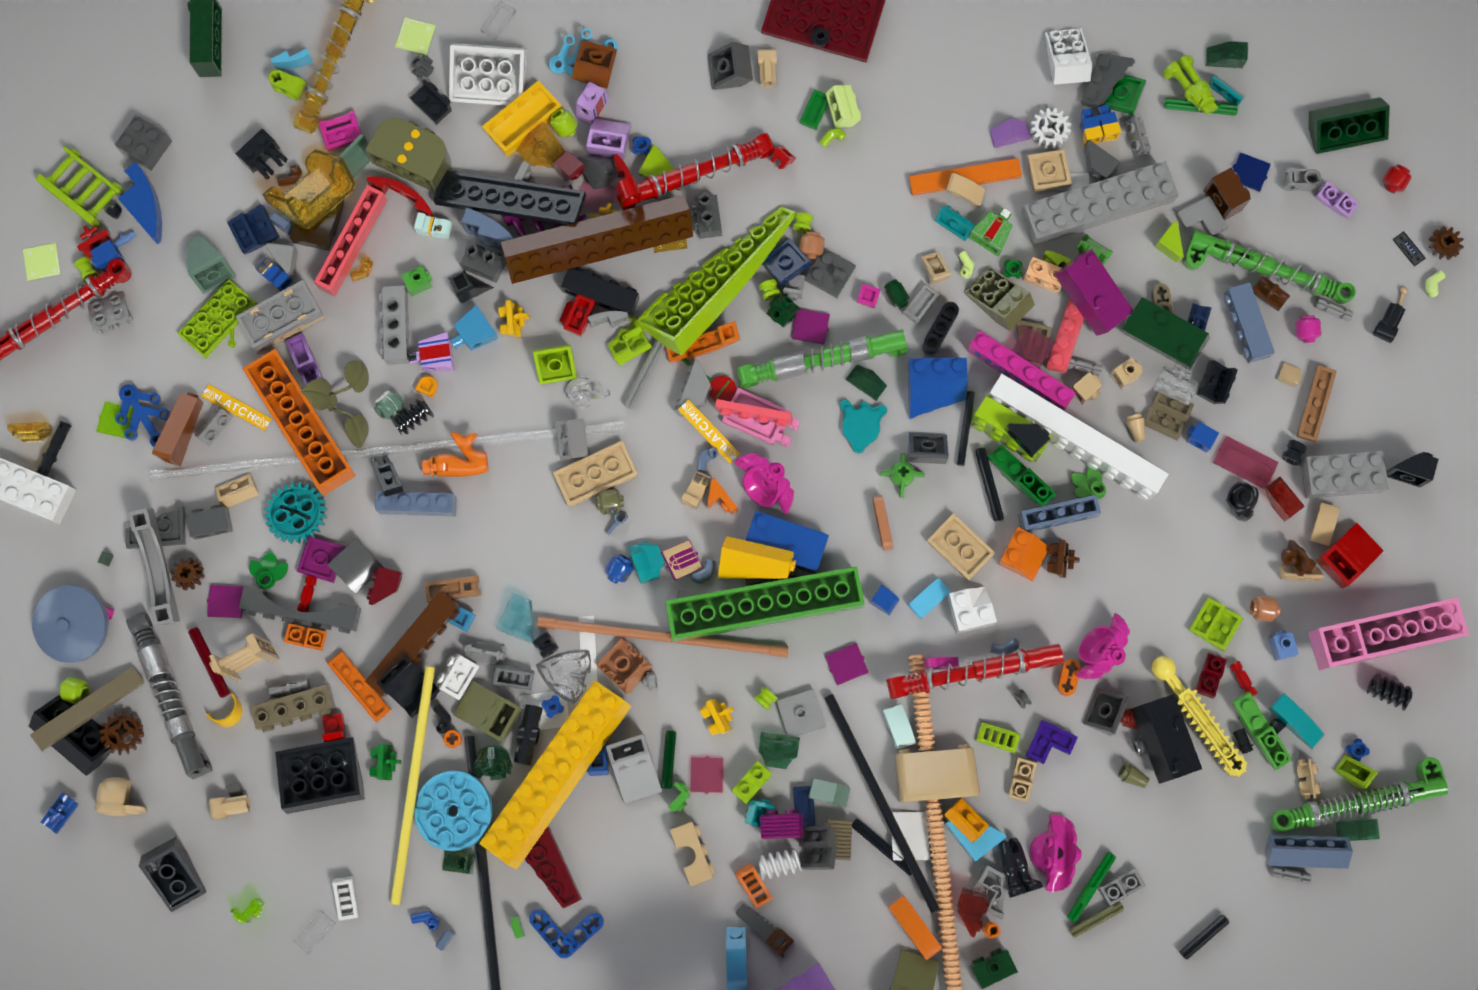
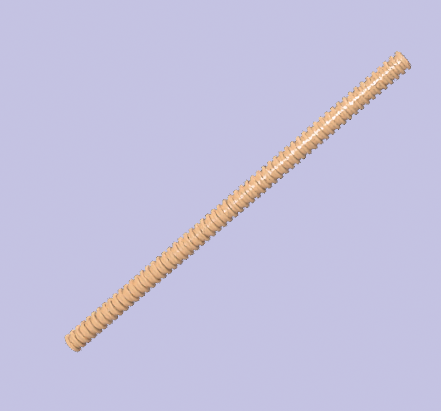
[908,654,963,990]

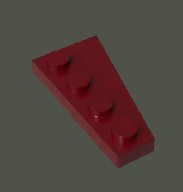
[524,827,582,909]

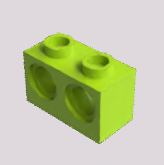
[732,761,772,805]

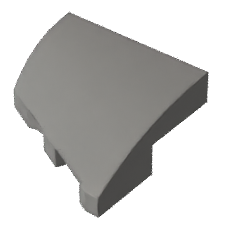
[966,864,1005,919]

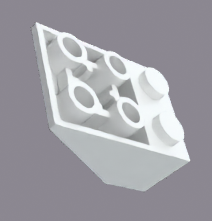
[1045,28,1092,85]

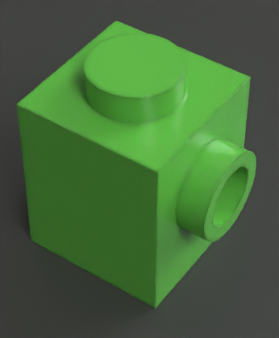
[402,266,433,296]

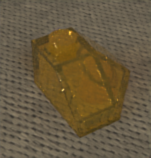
[516,122,565,169]

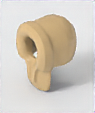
[95,777,147,816]

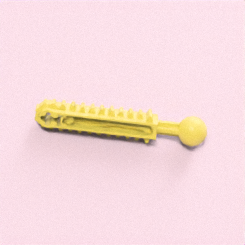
[1151,656,1248,777]

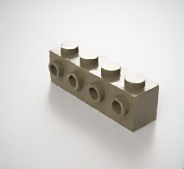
[250,685,336,733]

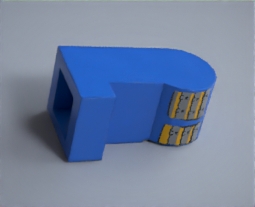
[255,258,293,292]

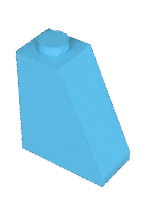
[944,817,1006,862]

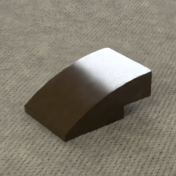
[290,192,345,251]

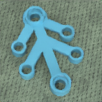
[549,28,618,75]

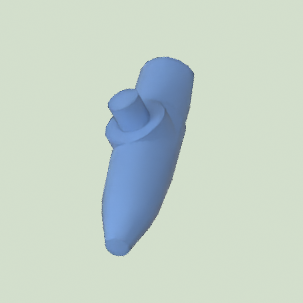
[113,231,136,247]

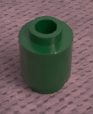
[884,279,910,308]

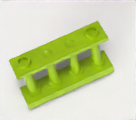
[35,146,123,228]

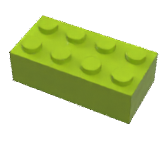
[971,395,1053,463]

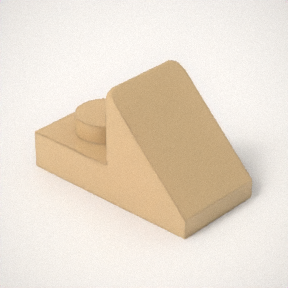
[921,251,951,285]

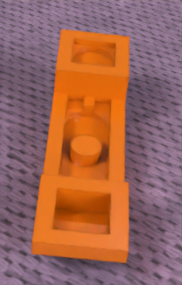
[666,321,741,363]

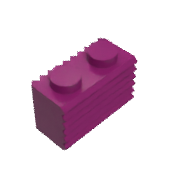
[760,810,804,839]

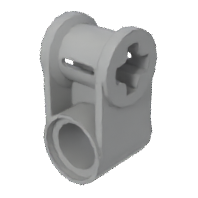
[1283,167,1322,191]

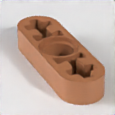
[872,495,893,551]

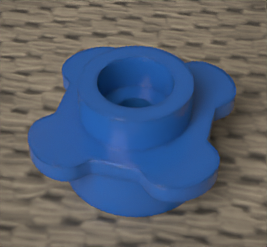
[632,137,651,155]
[541,695,564,718]
[1346,738,1370,762]

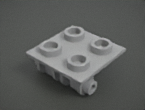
[88,291,133,334]

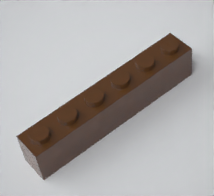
[364,591,461,697]

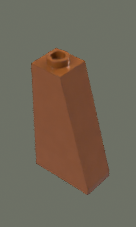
[152,392,203,467]

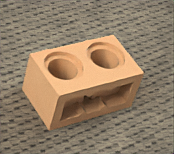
[1023,257,1062,293]

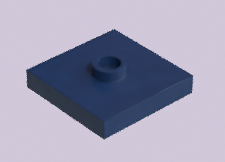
[762,238,812,286]

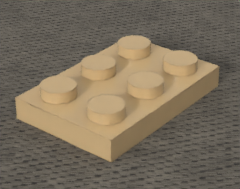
[926,513,995,581]

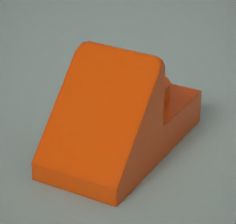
[707,477,738,515]

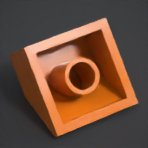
[998,527,1049,582]

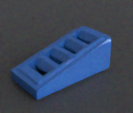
[588,742,609,776]

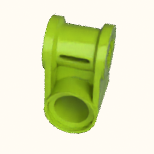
[268,70,307,100]

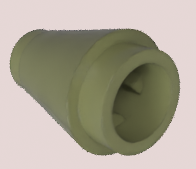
[1118,763,1149,788]

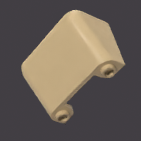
[894,744,980,802]

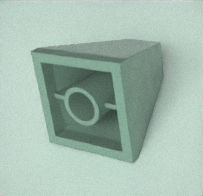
[188,236,237,294]

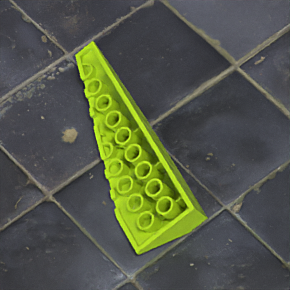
[635,206,796,355]

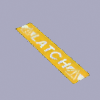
[201,384,272,431]
[678,400,740,463]

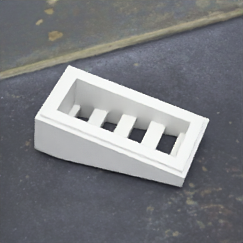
[332,876,359,921]

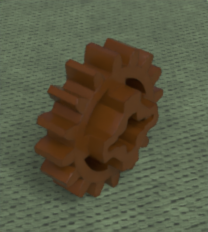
[99,712,144,755]

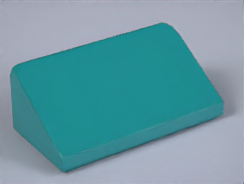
[1209,75,1245,105]

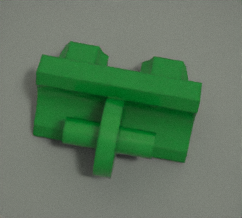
[369,744,402,780]

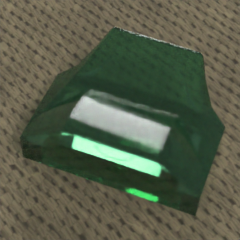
[758,732,800,769]

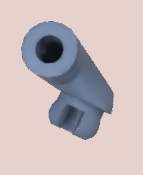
[691,559,715,583]

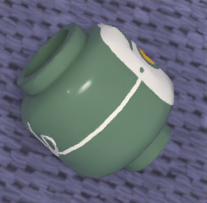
[374,391,403,419]

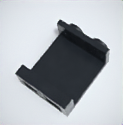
[376,655,440,718]

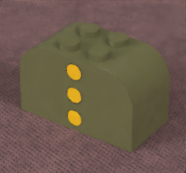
[365,118,451,193]

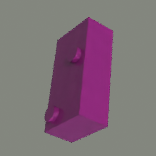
[1055,249,1134,336]

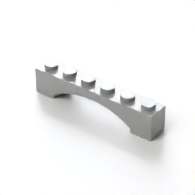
[128,508,180,627]

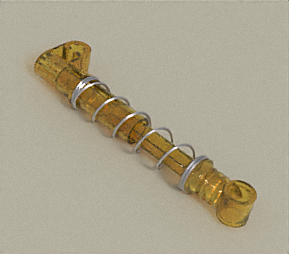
[294,0,374,134]

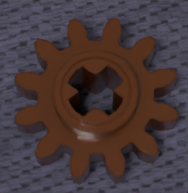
[1428,226,1464,260]

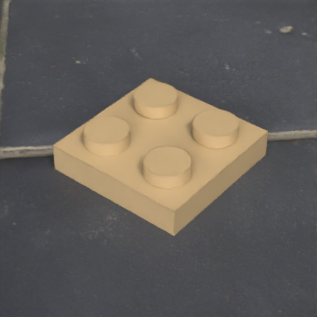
[1027,149,1072,192]

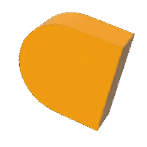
[415,376,438,399]

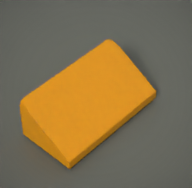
[944,798,989,843]

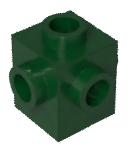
[766,294,801,328]

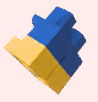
[1079,105,1121,146]

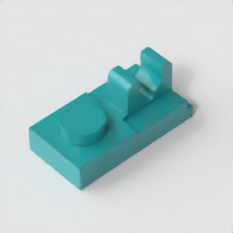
[934,205,975,241]

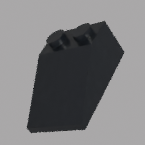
[139,837,206,912]

